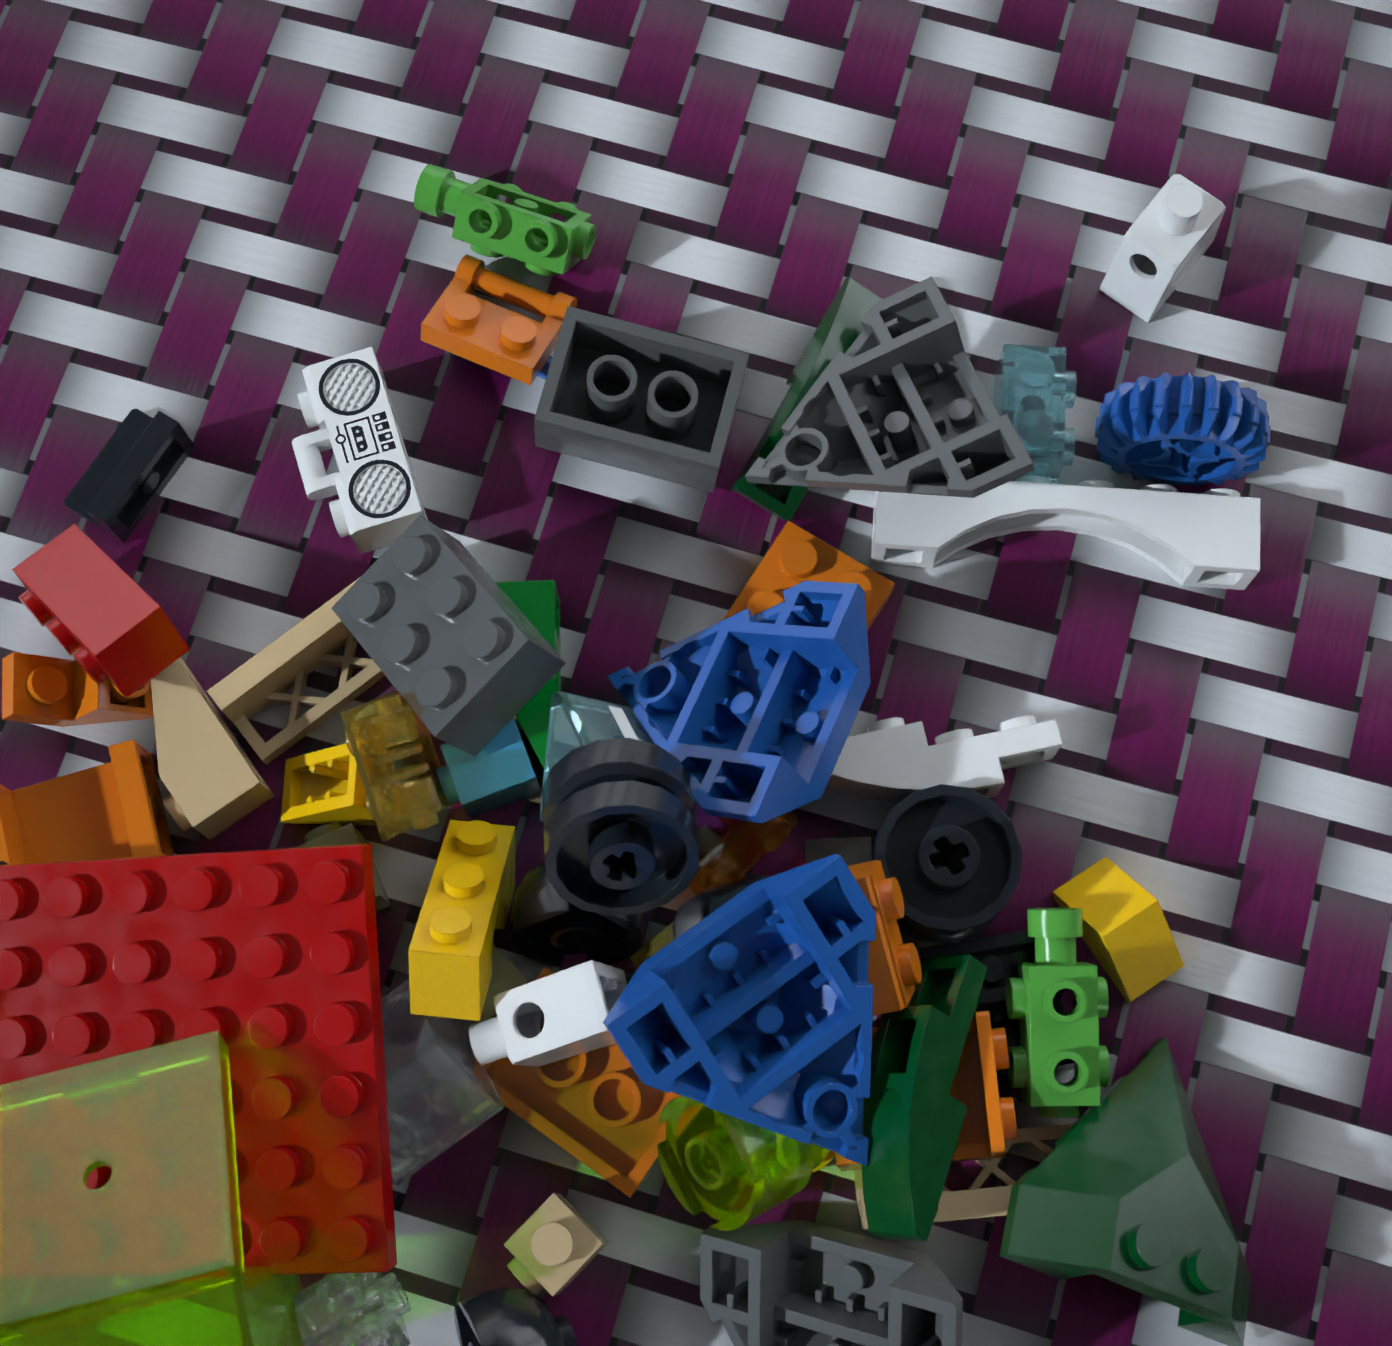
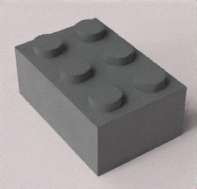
[534,306,749,493]
[332,515,566,756]

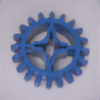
[1095,372,1271,488]

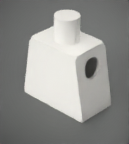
[1099,174,1226,323]
[469,960,627,1067]

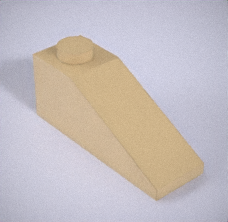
[151,657,274,840]

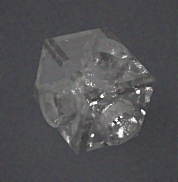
[292,1272,411,1346]

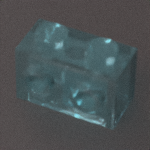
[993,344,1076,484]

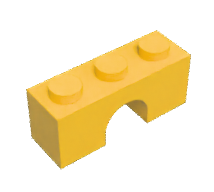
[408,820,515,1021]

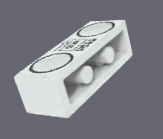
[292,346,428,554]

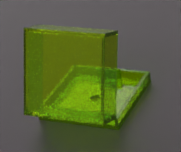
[0,1030,311,1346]

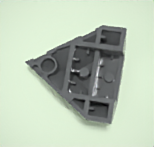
[745,276,1035,498]
[700,1219,963,1346]

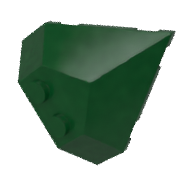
[1000,1037,1251,1346]

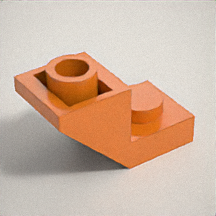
[2,652,154,727]

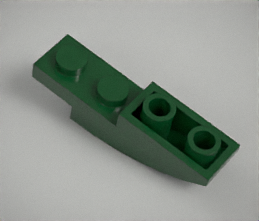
[732,277,883,521]
[862,955,988,1242]

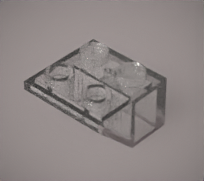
[381,980,505,1185]

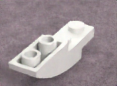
[826,715,1062,803]

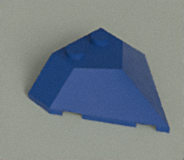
[607,581,871,824]
[603,854,876,1166]

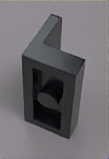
[64,409,195,543]

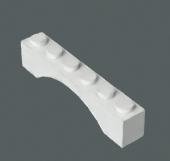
[870,475,1260,590]

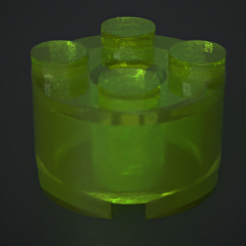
[657,1095,823,1231]

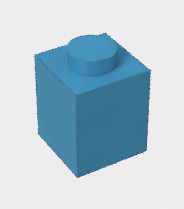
[436,718,542,818]

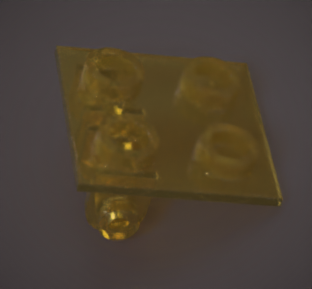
[340,690,453,842]

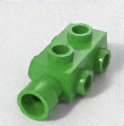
[414,164,596,276]
[1005,908,1110,1118]

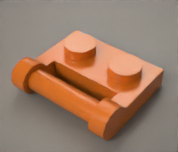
[420,254,577,385]

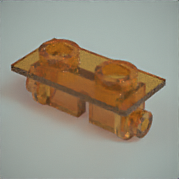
[689,810,799,896]

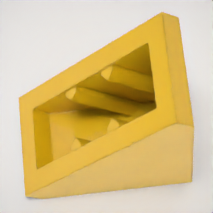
[280,740,386,826]
[1051,856,1184,1003]

